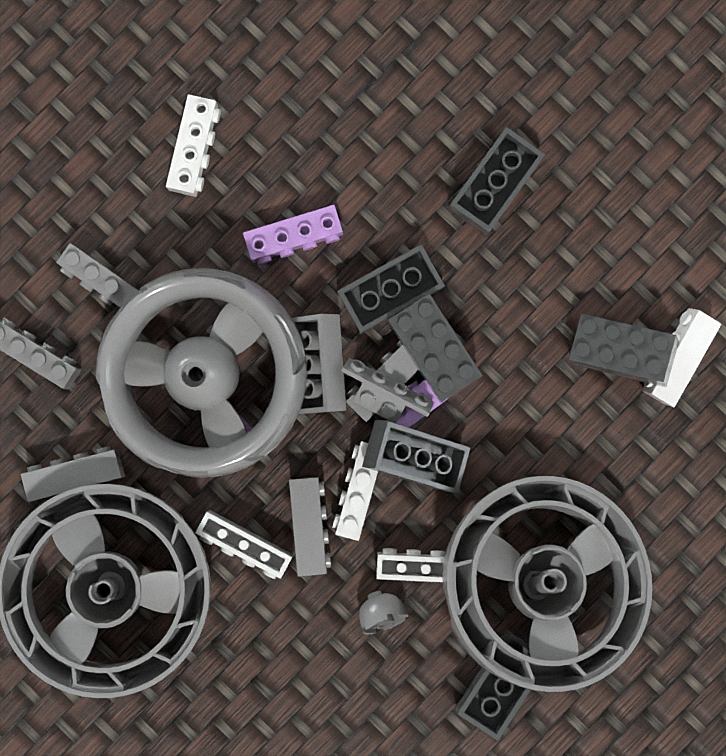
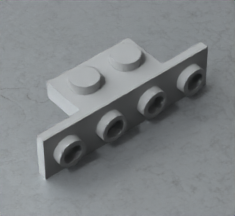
[341,357,434,423]

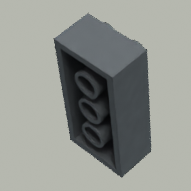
[449,127,545,236]
[337,244,445,334]
[388,294,483,403]
[569,314,679,387]
[362,420,470,494]
[455,628,531,741]

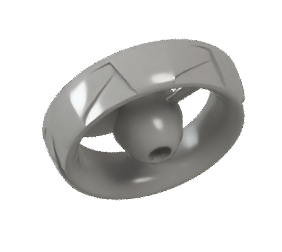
[96,268,307,478]
[442,476,652,692]
[0,484,211,698]

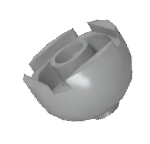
[359,591,408,635]

